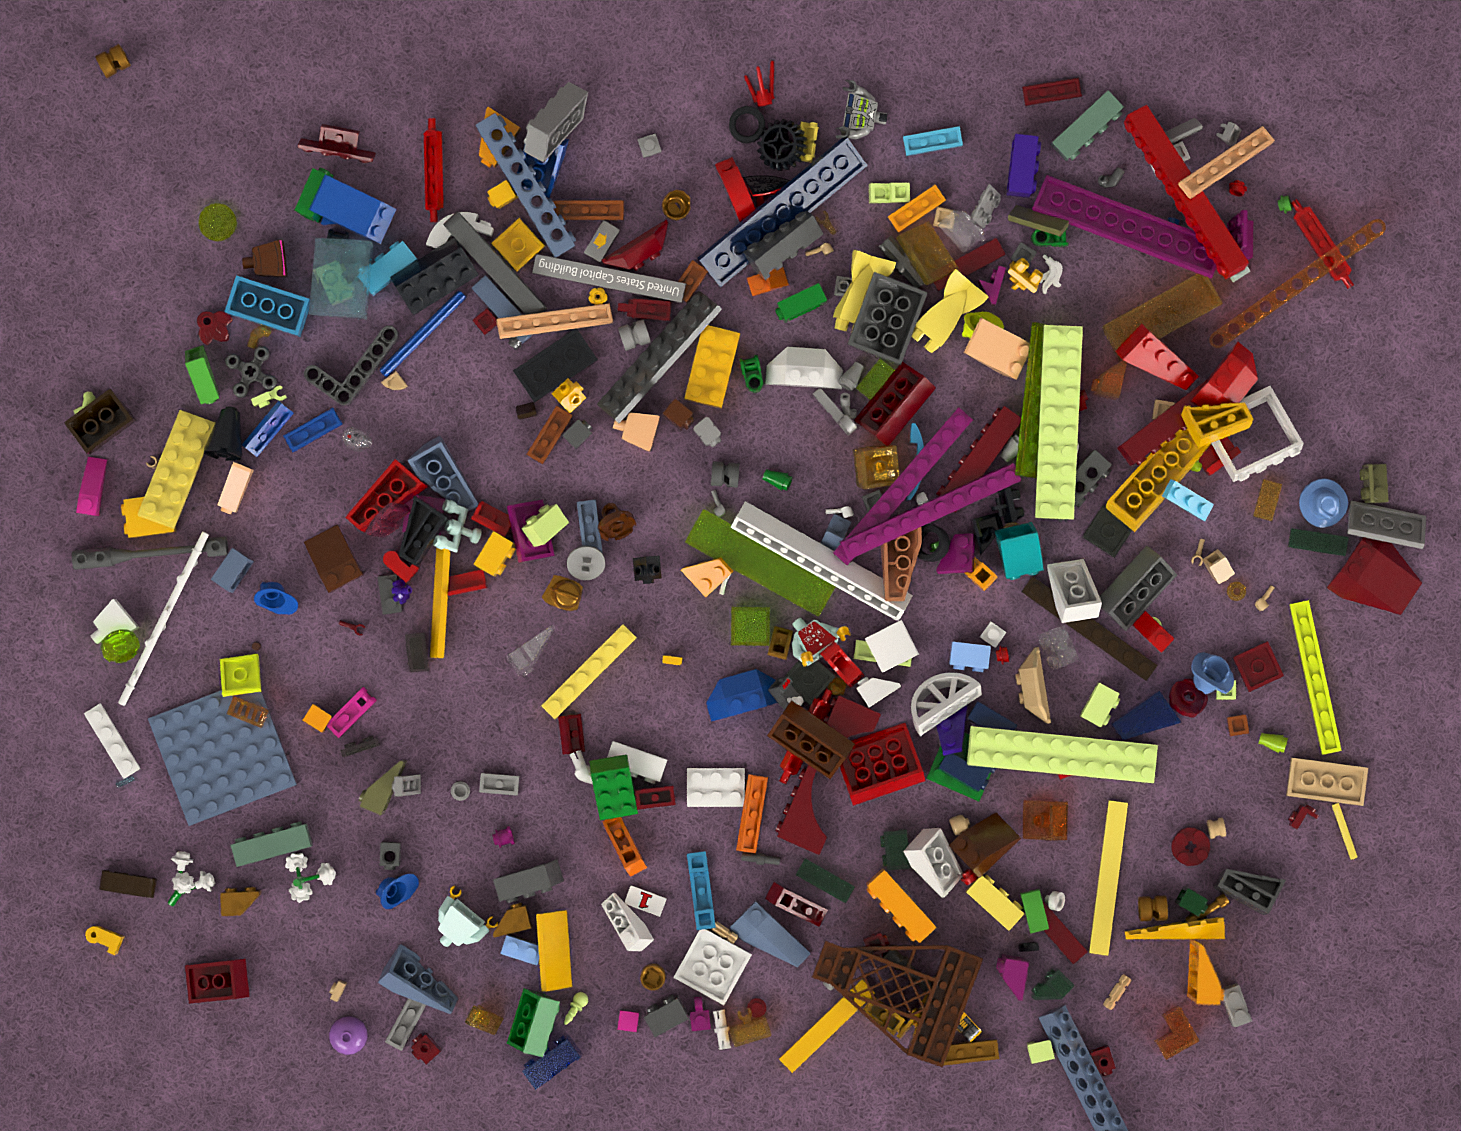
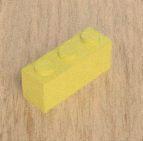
[965,874,1024,931]

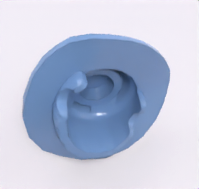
[1299,478,1348,528]
[1191,652,1234,694]

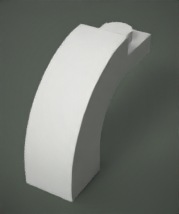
[426,212,494,249]

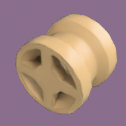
[1207,818,1226,839]

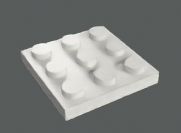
[673,929,752,1005]

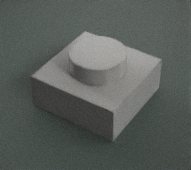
[637,133,662,158]

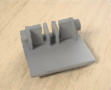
[970,184,1001,229]

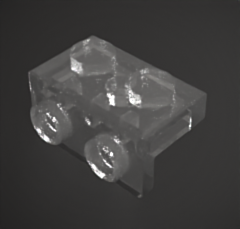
[1037,624,1079,670]

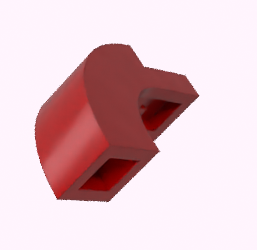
[715,157,756,222]
[820,641,865,688]

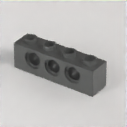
[1056,450,1112,523]

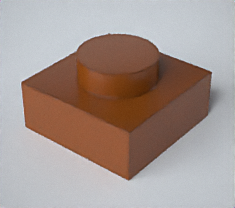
[1226,714,1249,736]

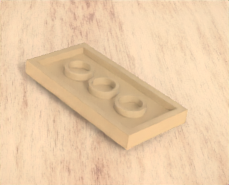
[1286,758,1368,806]

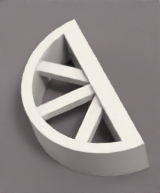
[911,673,982,736]

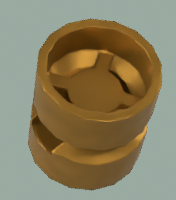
[95,44,131,78]
[1138,895,1168,922]
[640,963,666,991]

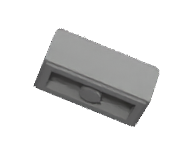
[1165,118,1203,144]

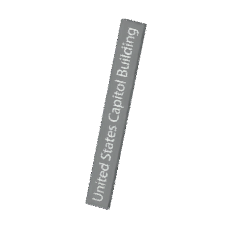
[532,254,686,303]

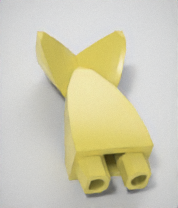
[833,250,896,332]
[911,269,989,353]

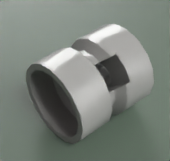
[618,319,651,351]

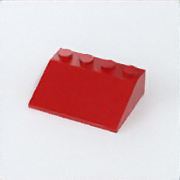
[840,723,926,806]

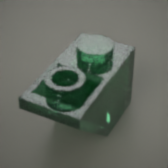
[1030,968,1075,1000]

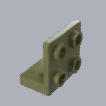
[1359,464,1389,504]

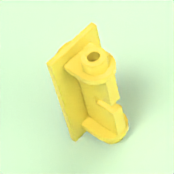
[800,121,819,163]

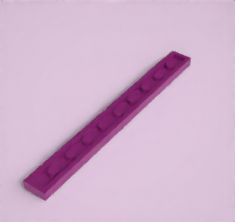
[833,407,973,566]
[840,463,1021,560]

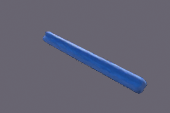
[380,290,466,377]

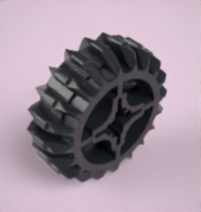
[757,119,808,171]

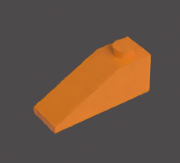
[602,817,647,877]

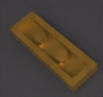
[943,1039,999,1066]

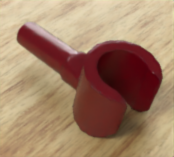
[339,620,365,636]

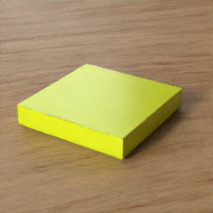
[220,654,261,697]

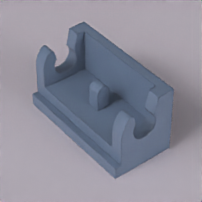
[211,548,254,593]

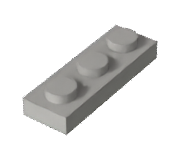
[392,775,421,796]

